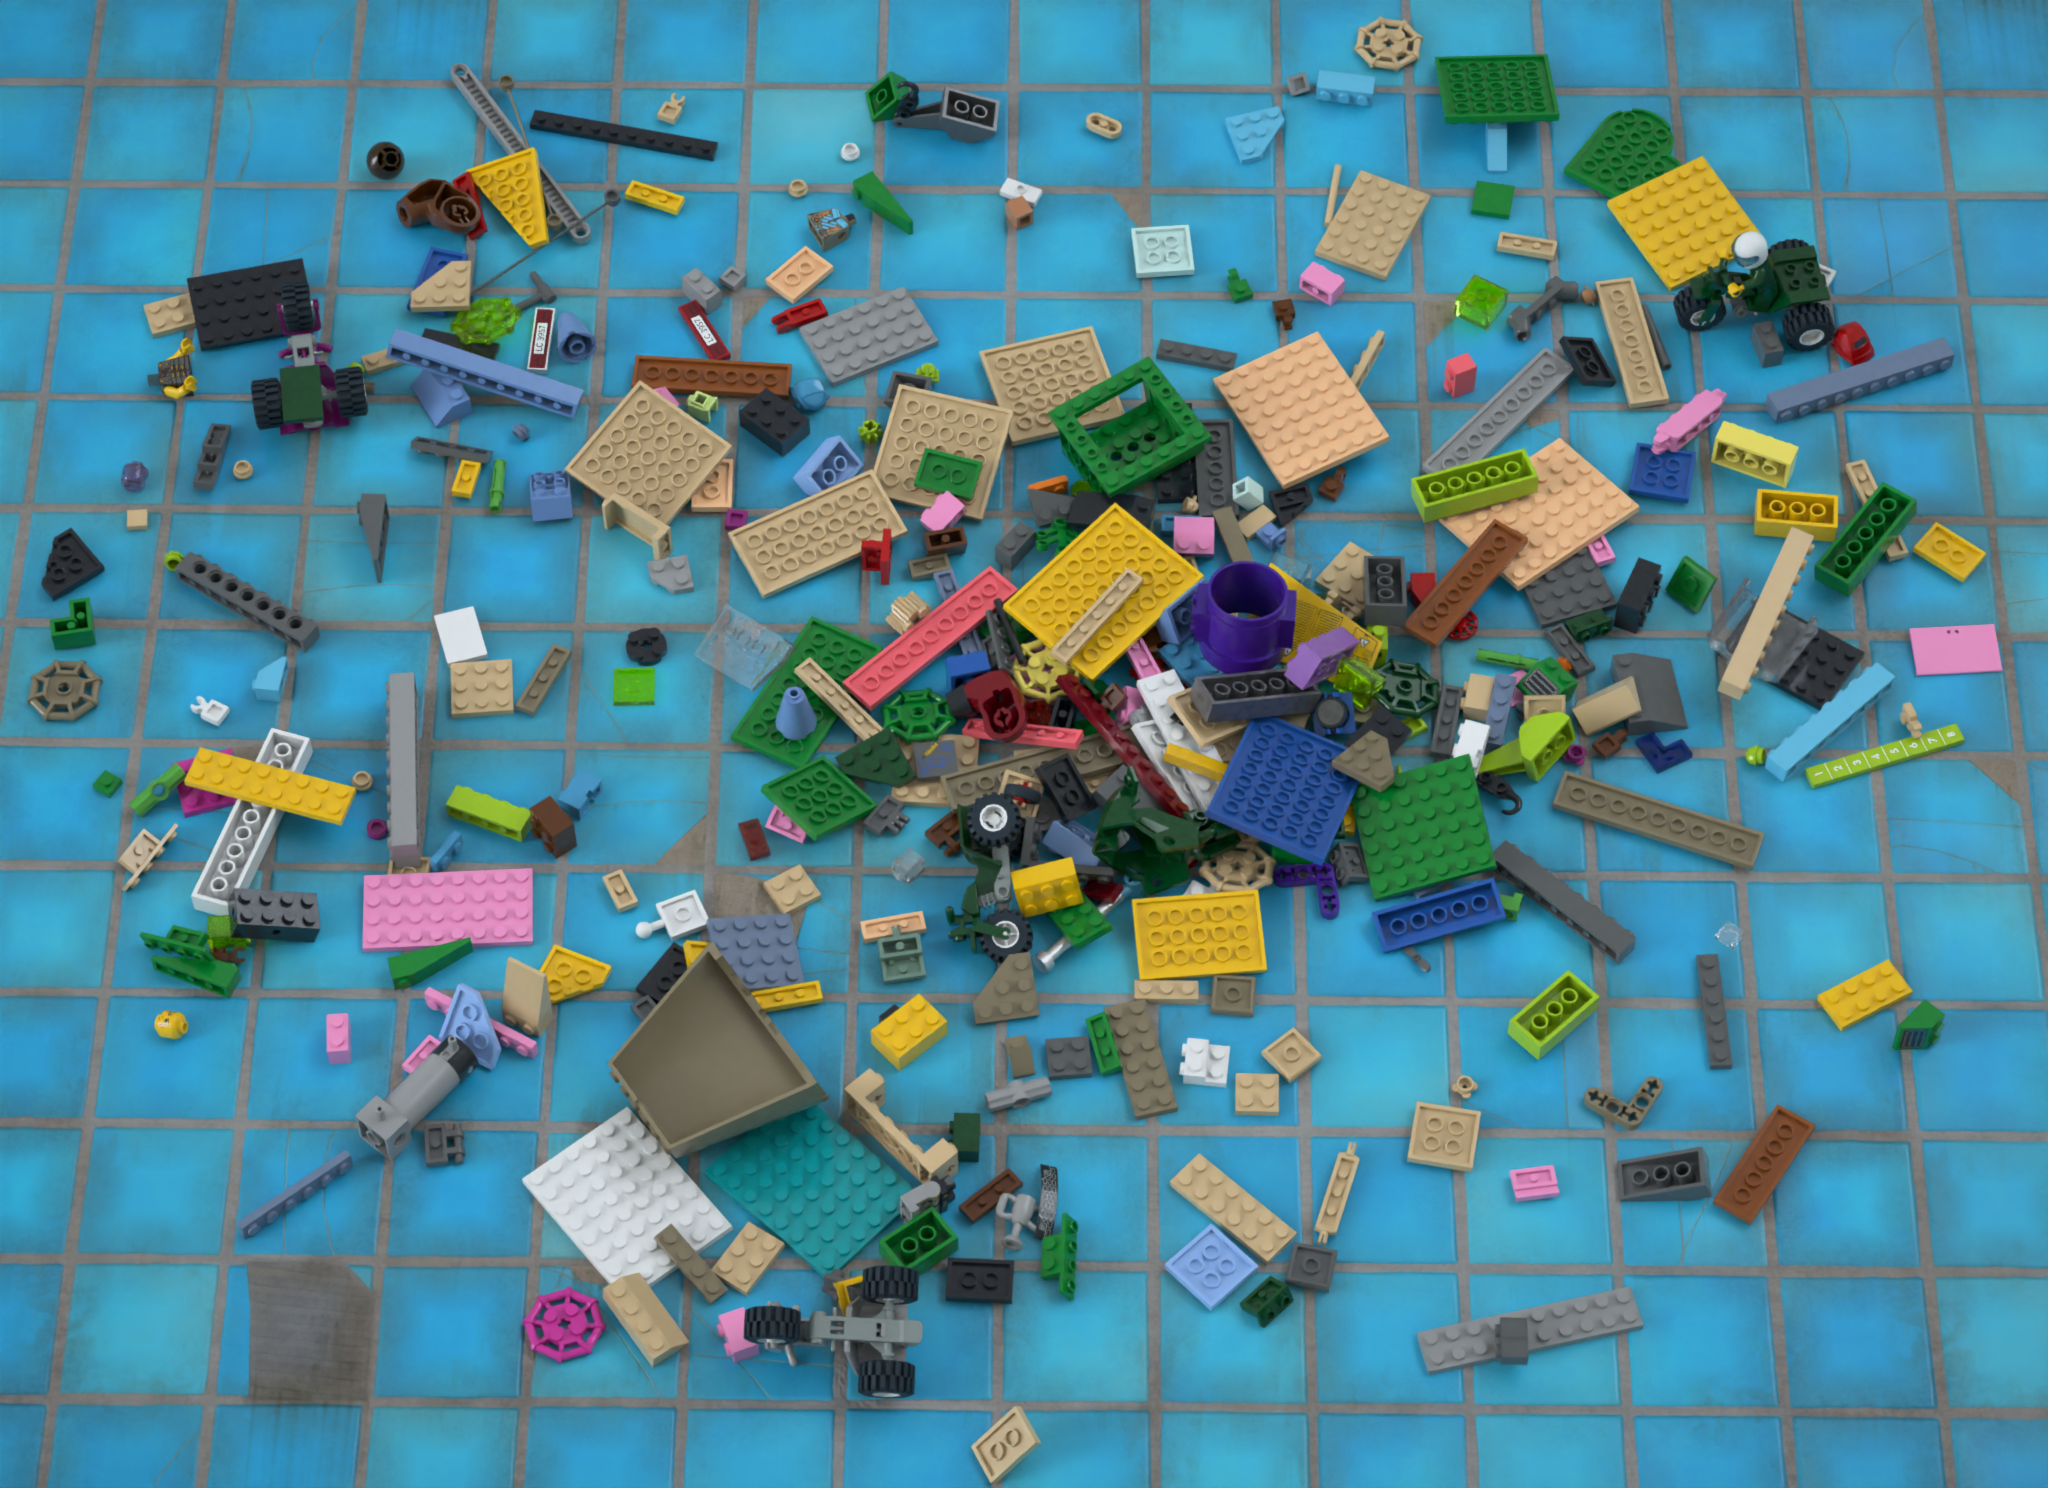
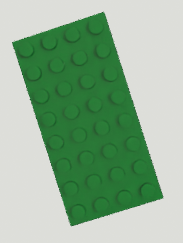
[731,616,883,769]

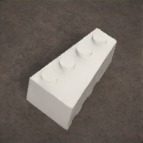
[1452,719,1491,779]

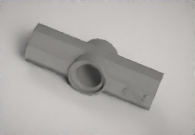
[984,1076,1052,1112]

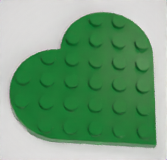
[1563,108,1682,199]

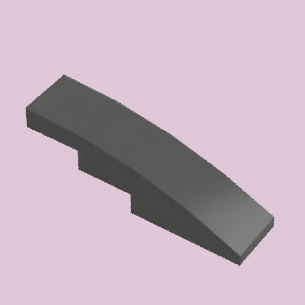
[193,423,231,490]

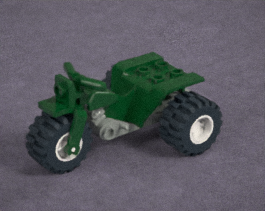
[945,792,1033,964]

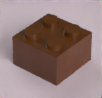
[529,796,577,859]

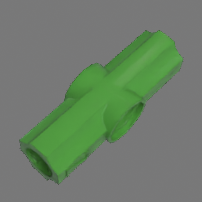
[128,762,187,817]

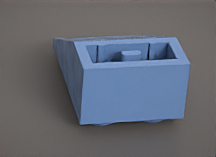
[529,469,573,522]

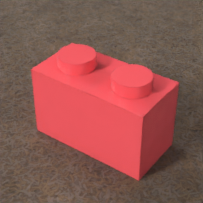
[1443,353,1477,399]

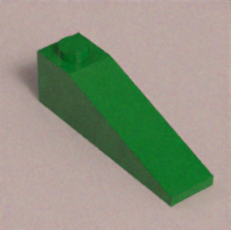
[852,171,913,235]
[387,937,473,990]
[151,956,241,998]

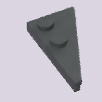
[1027,489,1075,527]

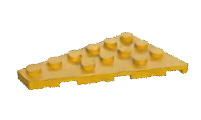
[466,147,549,249]

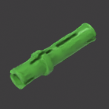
[489,459,507,513]
[1476,648,1539,670]

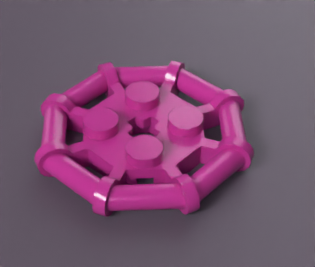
[523,1286,606,1363]

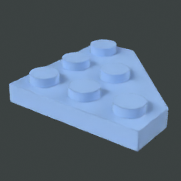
[438,983,502,1070]

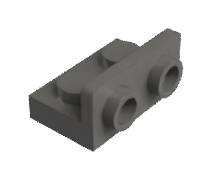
[1329,842,1369,888]

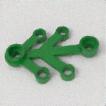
[1035,518,1080,556]

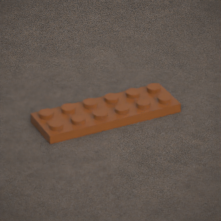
[1713,1104,1815,1225]

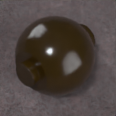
[366,142,405,180]

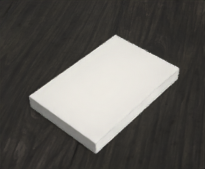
[434,606,488,668]

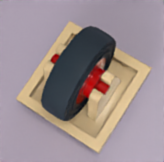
[998,769,1044,820]

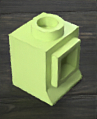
[686,391,718,423]

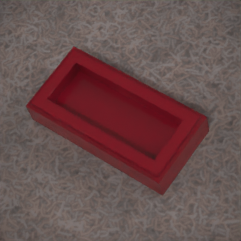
[1082,880,1124,904]

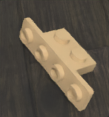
[117,823,179,891]

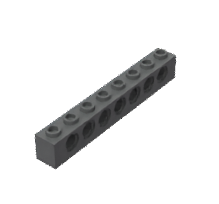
[175,552,320,653]

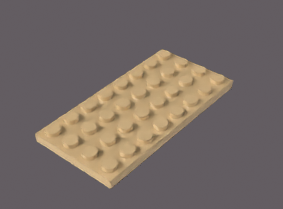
[728,469,908,599]

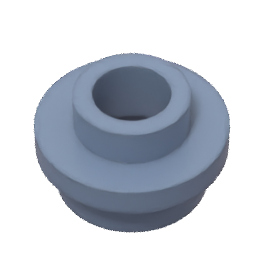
[512,423,530,441]

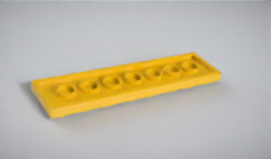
[184,747,357,826]

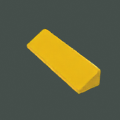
[1163,742,1228,782]

